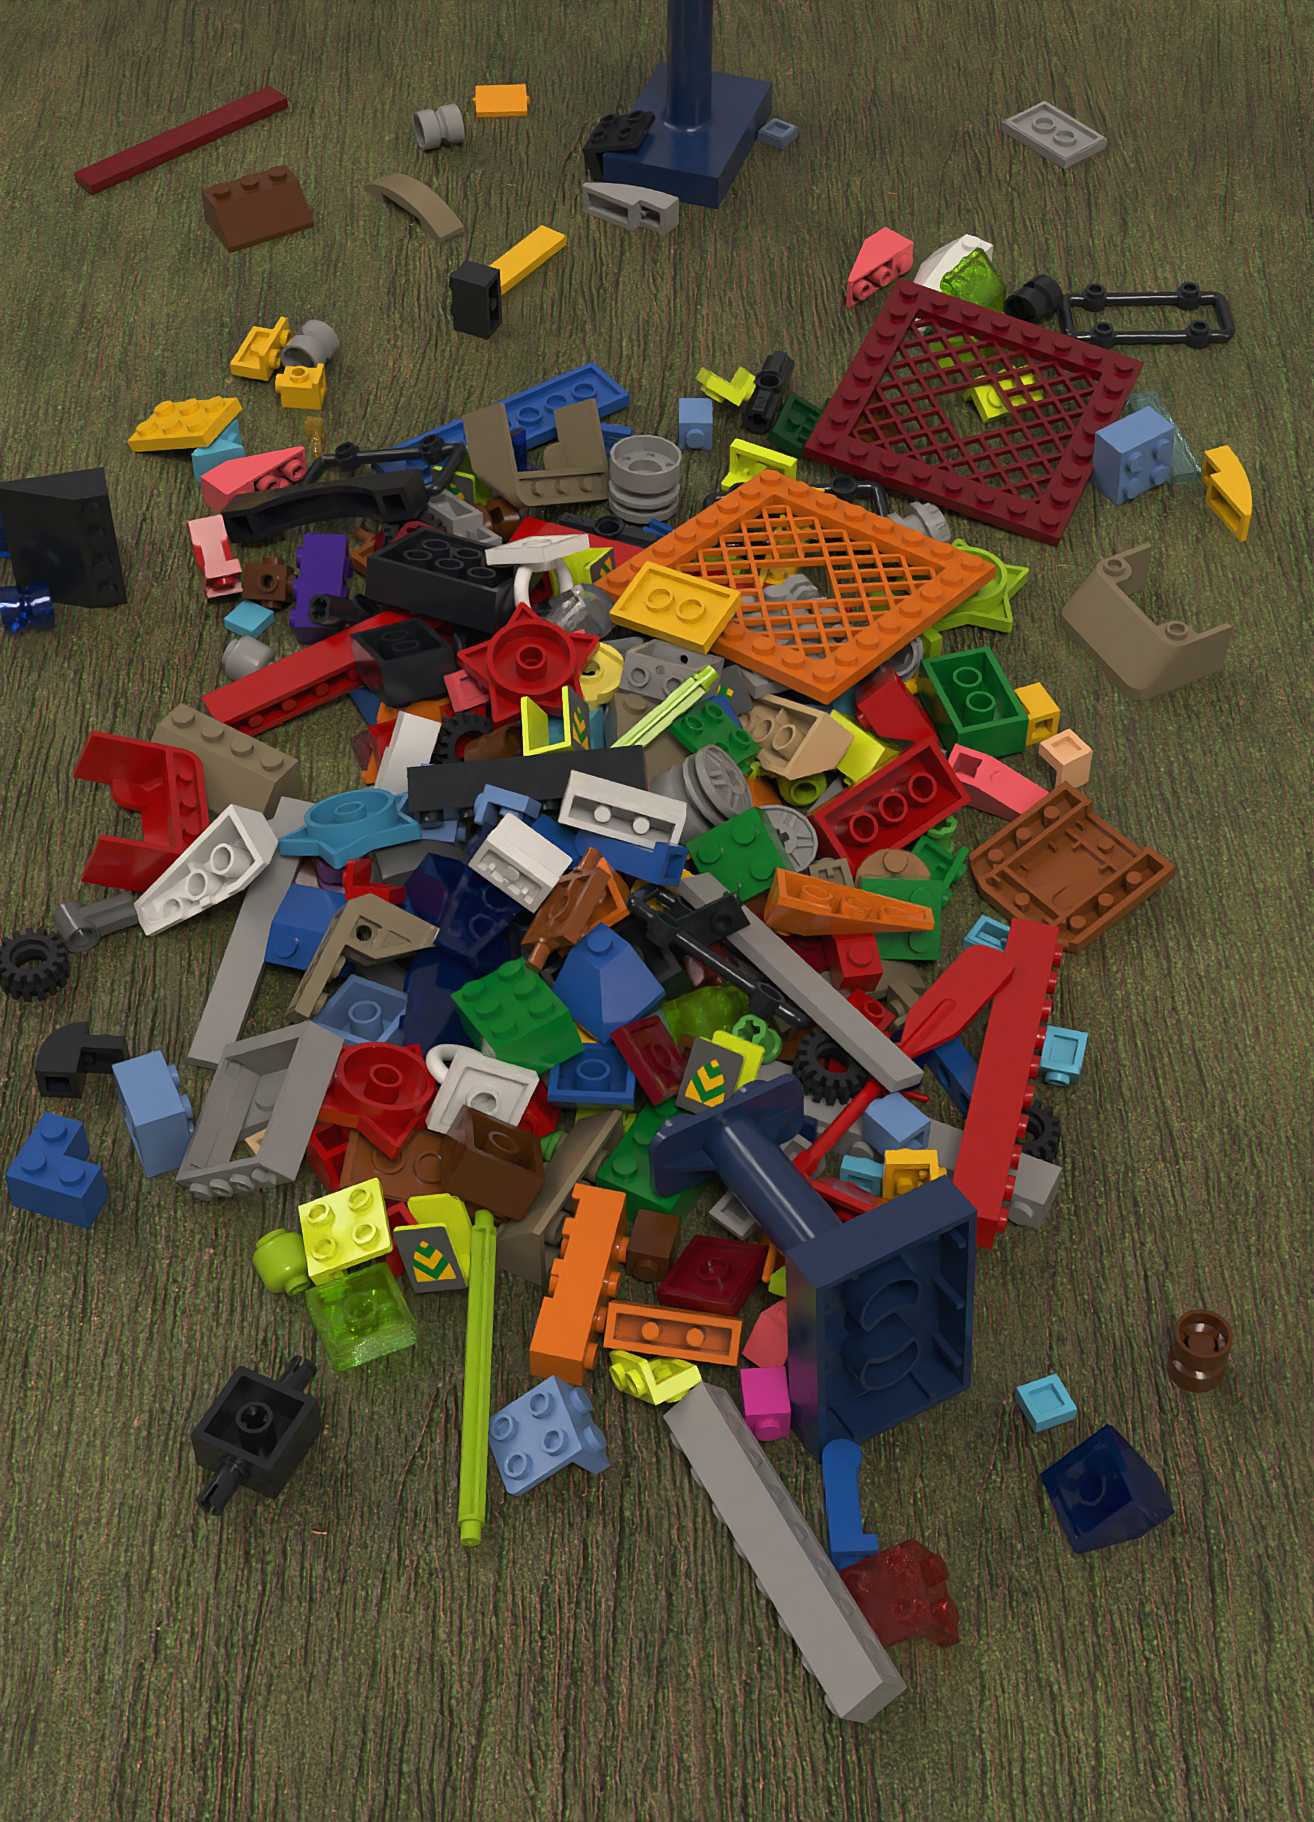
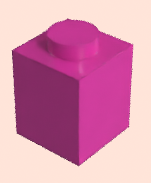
[739,1366,791,1441]

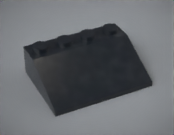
[0,467,128,609]
[365,526,545,635]

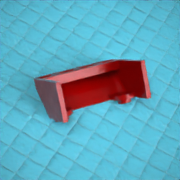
[73,730,210,892]

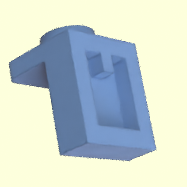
[474,784,542,830]

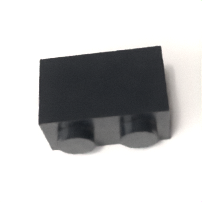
[449,260,502,340]

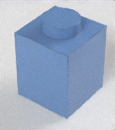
[679,398,713,450]
[862,1091,931,1156]

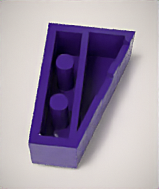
[289,533,354,645]

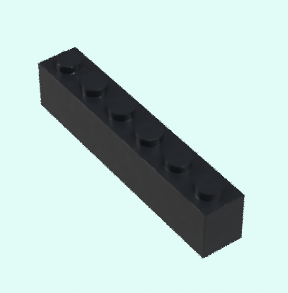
[407,745,648,828]

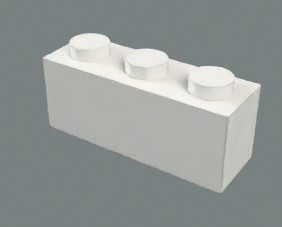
[558,770,687,849]

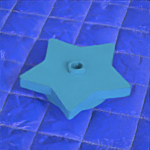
[277,789,422,869]

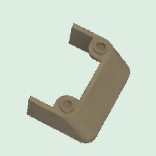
[462,398,611,509]
[1060,543,1232,700]

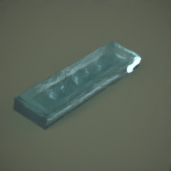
[1125,389,1203,485]

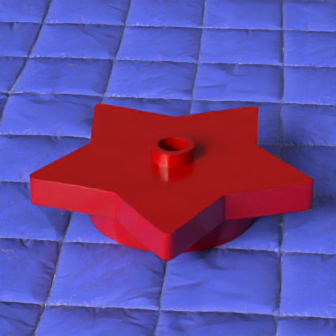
[457,602,600,729]
[316,1042,440,1159]

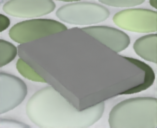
[1001,101,1107,169]

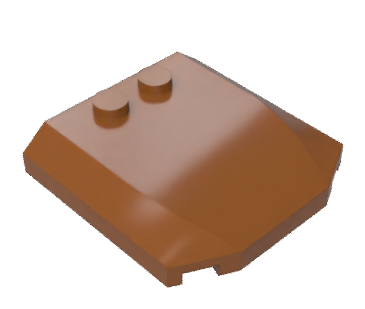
[968,781,1176,954]

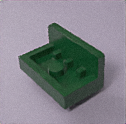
[767,391,831,460]

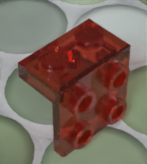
[838,1538,960,1649]

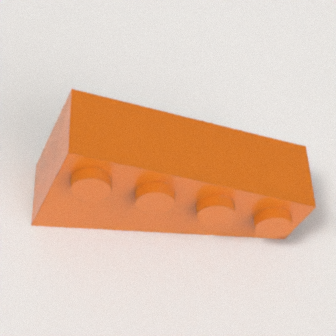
[529,1183,630,1386]

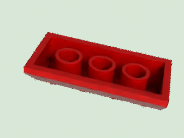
[805,735,972,881]

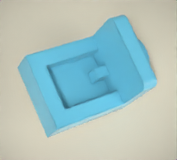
[1038,1025,1088,1087]

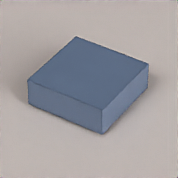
[757,118,799,150]

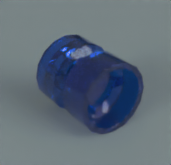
[0,581,56,633]

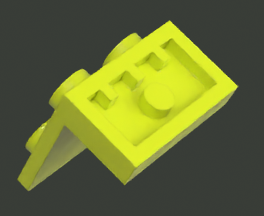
[298,1178,393,1302]

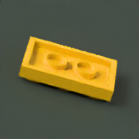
[127,396,243,452]
[609,561,743,655]

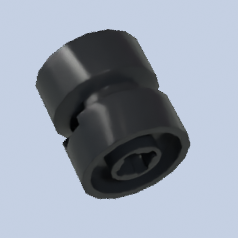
[1004,275,1064,326]

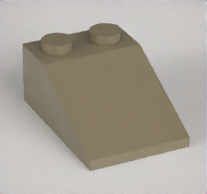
[603,692,691,785]

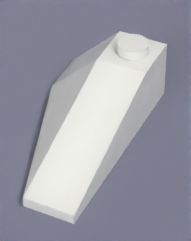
[909,234,993,337]
[134,804,278,937]

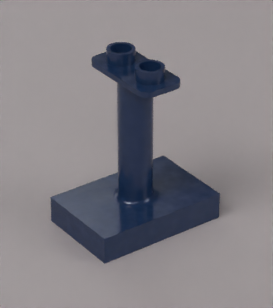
[603,0,773,209]
[648,1074,977,1465]

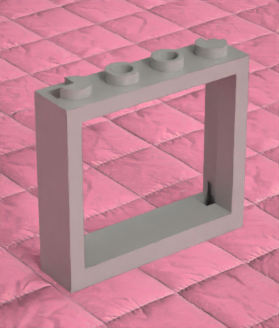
[175,1020,345,1201]

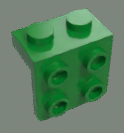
[667,699,762,780]

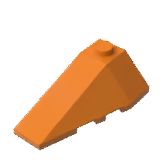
[764,867,935,936]

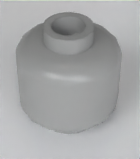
[221,635,275,681]

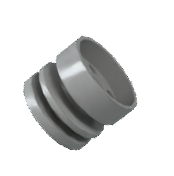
[608,435,682,524]
[650,744,753,846]

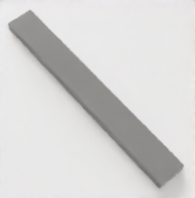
[187,796,316,1070]
[676,872,925,1093]

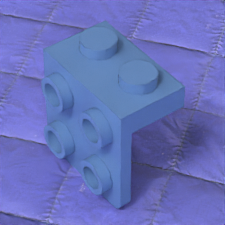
[488,1375,611,1497]

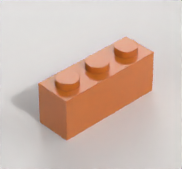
[603,1299,745,1366]

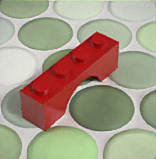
[306,1122,419,1280]

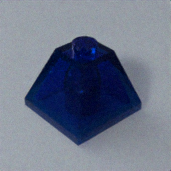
[1040,1424,1175,1554]

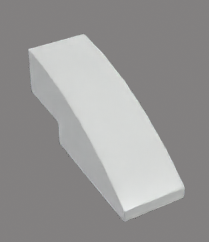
[374,710,441,795]

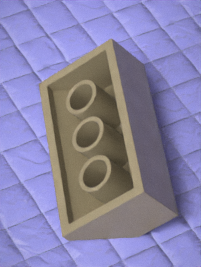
[150,703,303,821]
[496,1109,623,1286]

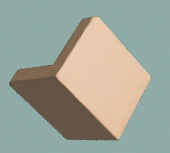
[1039,728,1093,788]

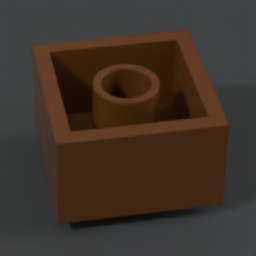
[440,1104,545,1222]

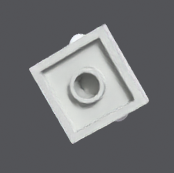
[485,534,590,629]
[425,1044,539,1134]

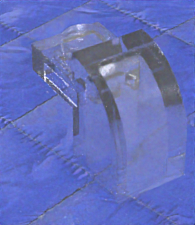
[546,583,616,639]

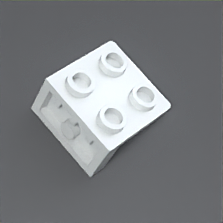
[468,813,572,914]

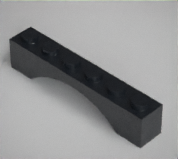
[220,468,430,544]

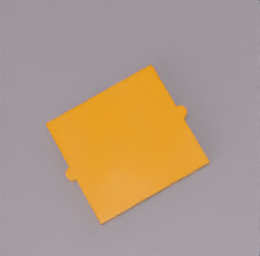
[473,84,530,117]

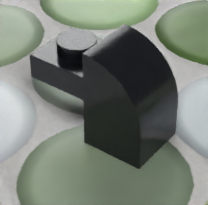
[34,1022,130,1099]

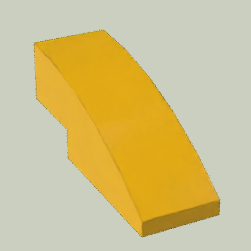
[1199,445,1252,542]

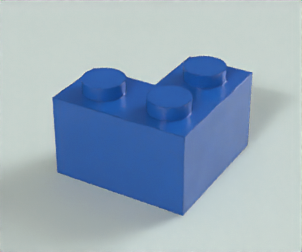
[5,1112,109,1229]

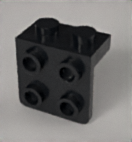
[582,110,656,181]

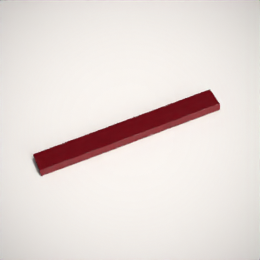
[74,86,288,195]

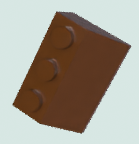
[201,165,314,253]

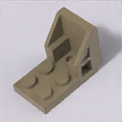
[283,893,444,1024]

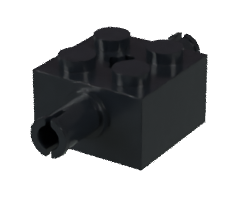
[190,1355,322,1516]

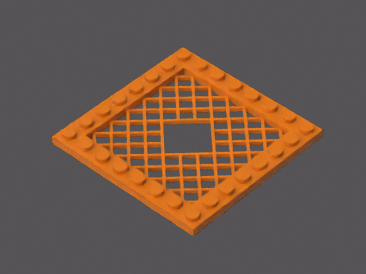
[592,468,996,705]

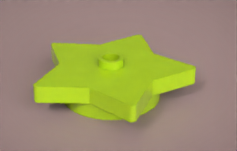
[896,539,1029,633]

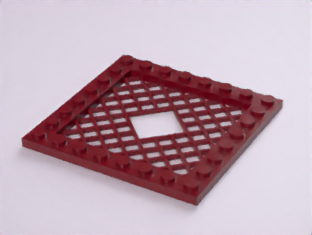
[803,278,1144,548]

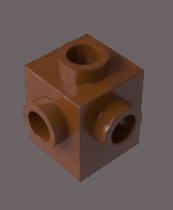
[243,557,298,609]

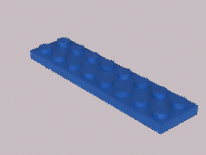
[371,361,630,484]

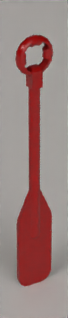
[792,945,1015,1183]

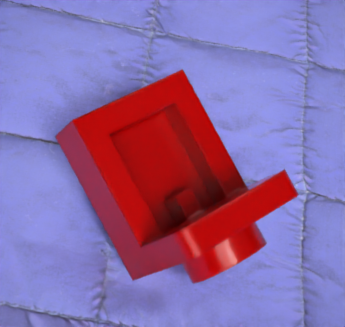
[342,857,406,905]

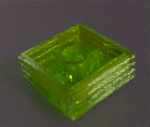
[305,1262,418,1372]

